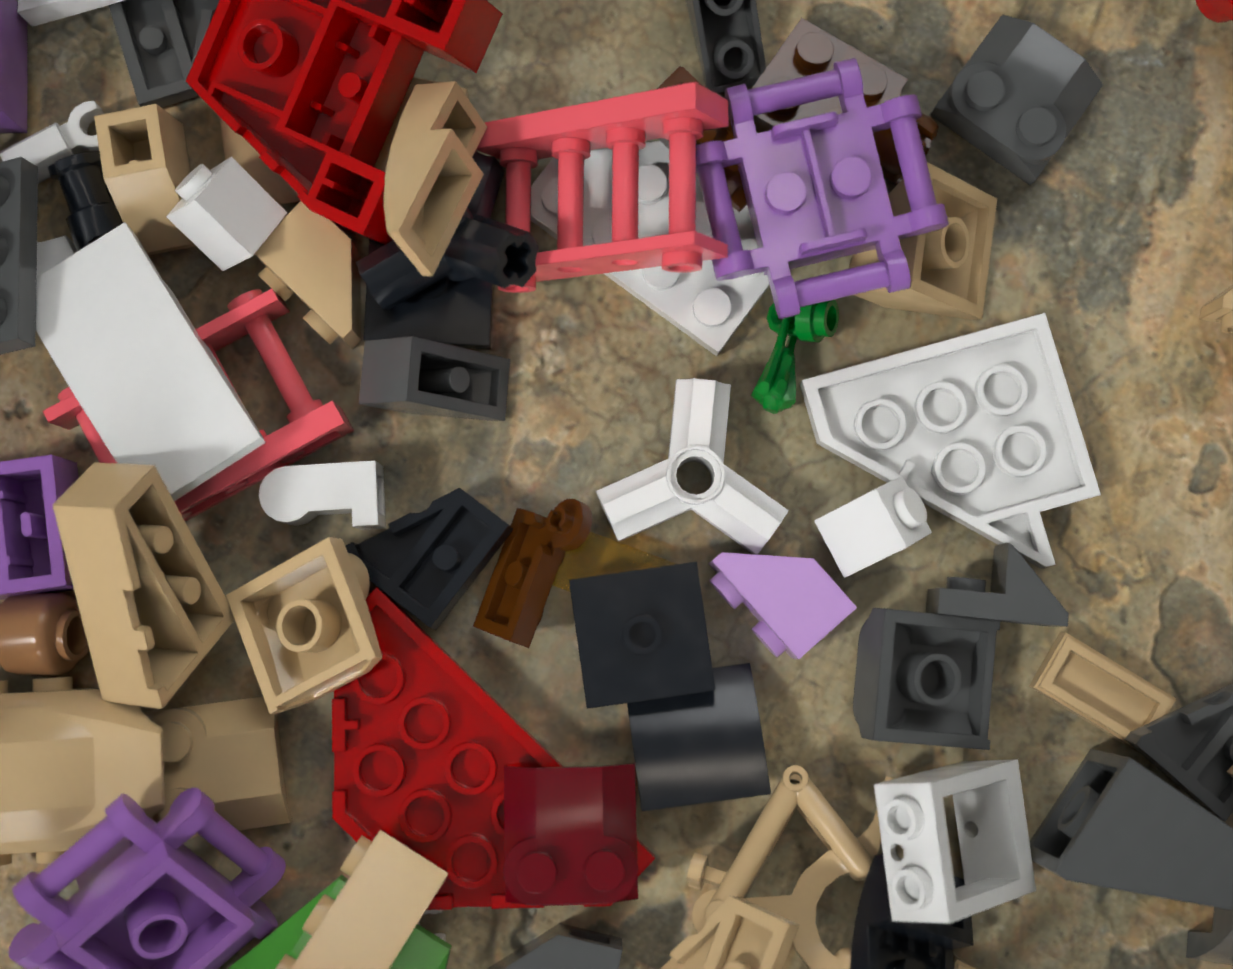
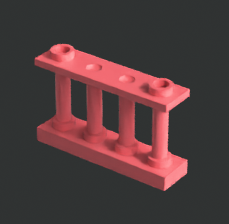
[476,82,728,293]
[43,289,354,522]

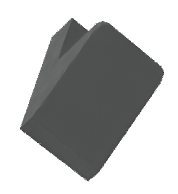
[926,543,1069,627]

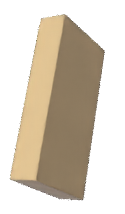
[1029,632,1176,753]

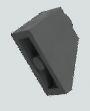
[359,336,511,421]

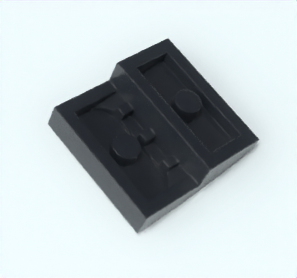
[627,663,771,812]
[850,854,974,969]

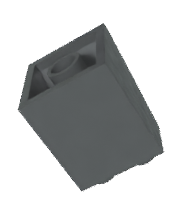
[1029,748,1233,910]

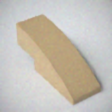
[384,81,487,276]

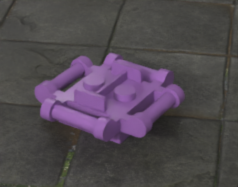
[696,58,949,319]
[9,787,286,969]

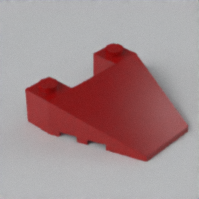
[186,0,503,244]

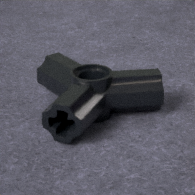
[356,151,539,310]

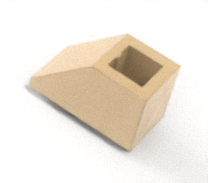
[94,104,196,255]
[255,201,361,350]

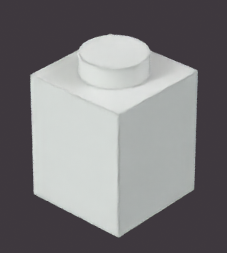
[166,157,287,271]
[814,476,932,578]

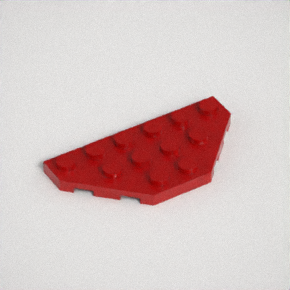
[332,587,655,910]

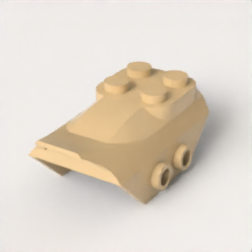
[0,677,165,866]

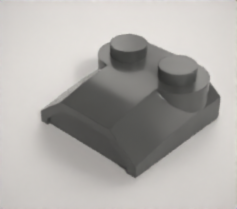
[930,14,1103,185]
[853,608,1000,750]

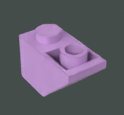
[708,552,857,659]

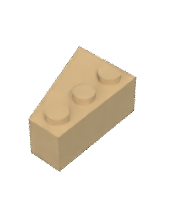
[52,462,235,709]

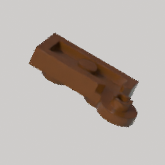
[473,499,592,648]

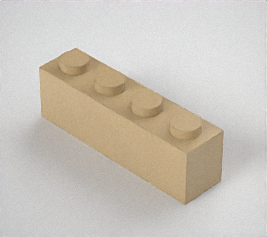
[275,830,449,969]

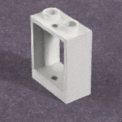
[874,759,1036,924]

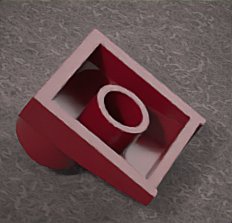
[503,763,638,906]

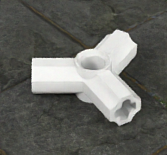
[596,378,789,555]

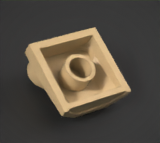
[226,537,382,714]
[145,696,292,839]

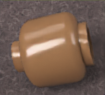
[0,592,89,677]

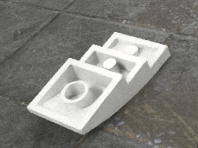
[36,222,266,501]

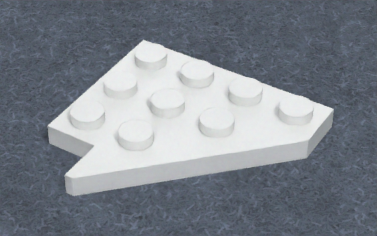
[531,132,770,356]
[800,313,1101,568]

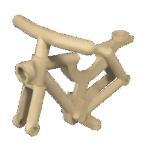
[687,765,893,969]

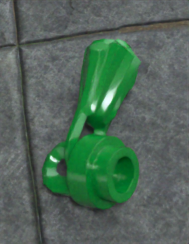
[751,299,839,414]

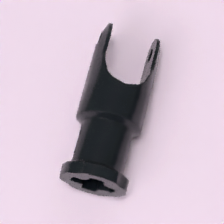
[47,151,123,252]

